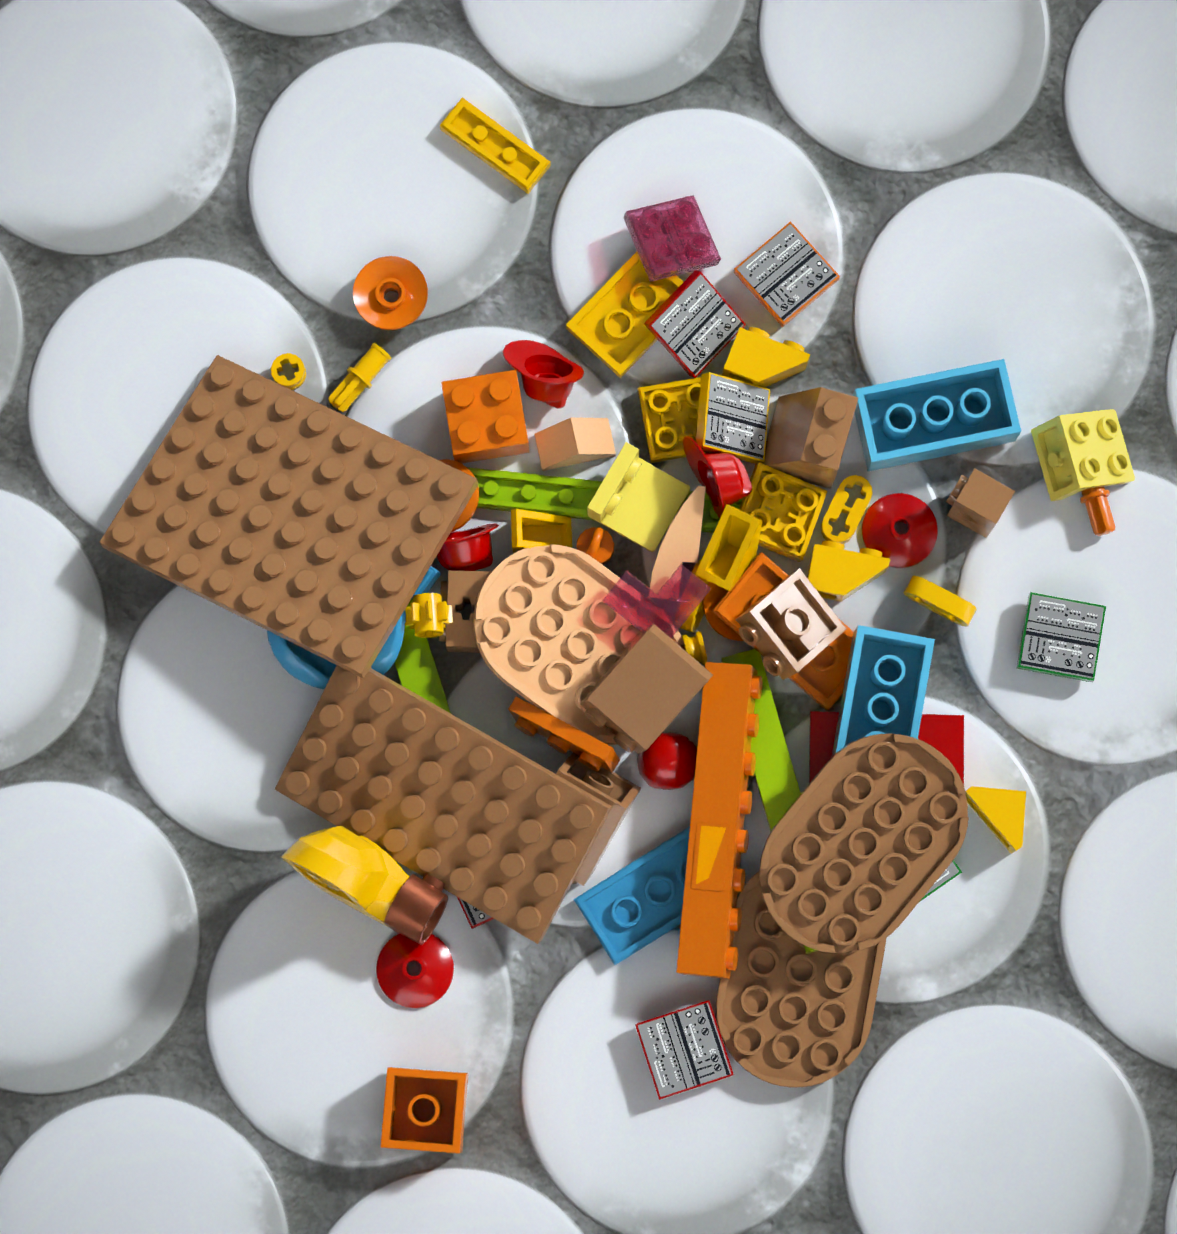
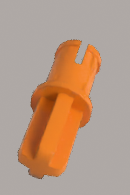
[1080,486,1115,536]

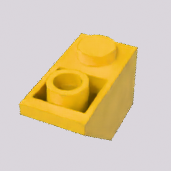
[722,327,811,387]
[807,541,890,602]

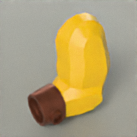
[281,826,448,945]

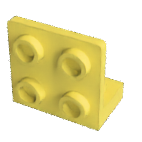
[1031,409,1135,501]
[587,442,690,552]

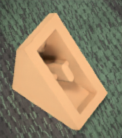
[535,417,616,471]

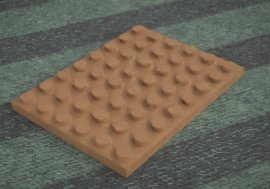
[99,355,479,679]

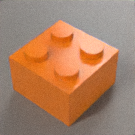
[441,370,530,464]
[381,1067,468,1154]

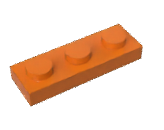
[508,696,620,773]

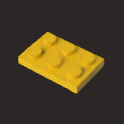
[566,250,683,378]

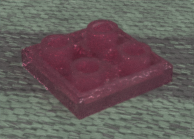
[623,195,721,282]

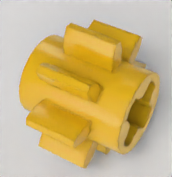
[405,593,453,638]

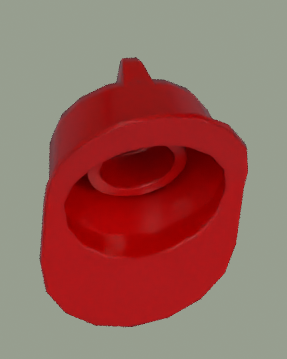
[503,340,584,409]
[683,436,752,518]
[436,523,499,571]

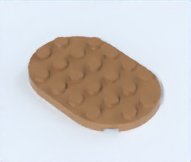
[759,733,969,953]
[716,871,886,1087]

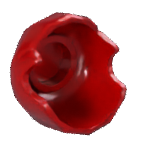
[637,732,697,790]

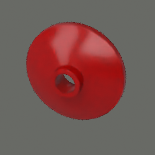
[862,493,938,568]
[376,934,454,1008]

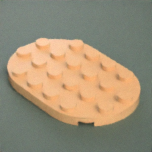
[473,544,684,745]

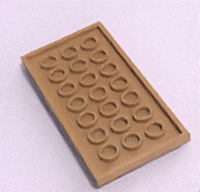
[274,665,612,944]

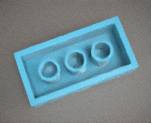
[853,359,1021,472]
[831,625,935,757]

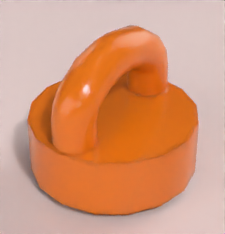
[576,527,614,565]

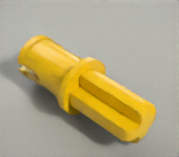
[328,343,392,412]

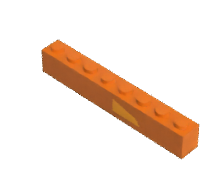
[676,662,763,979]

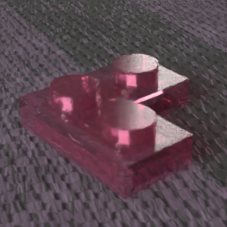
[602,564,711,638]

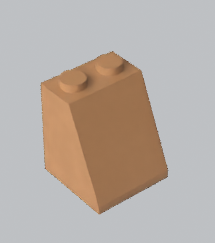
[762,387,858,489]
[580,624,713,754]
[556,752,641,886]

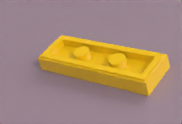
[440,97,551,194]

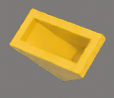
[695,504,762,591]
[511,509,572,554]
[966,786,1026,854]

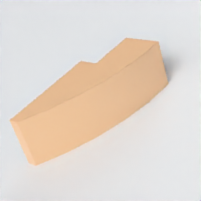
[648,486,706,600]

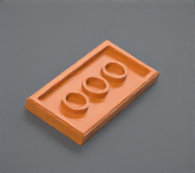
[711,552,853,710]

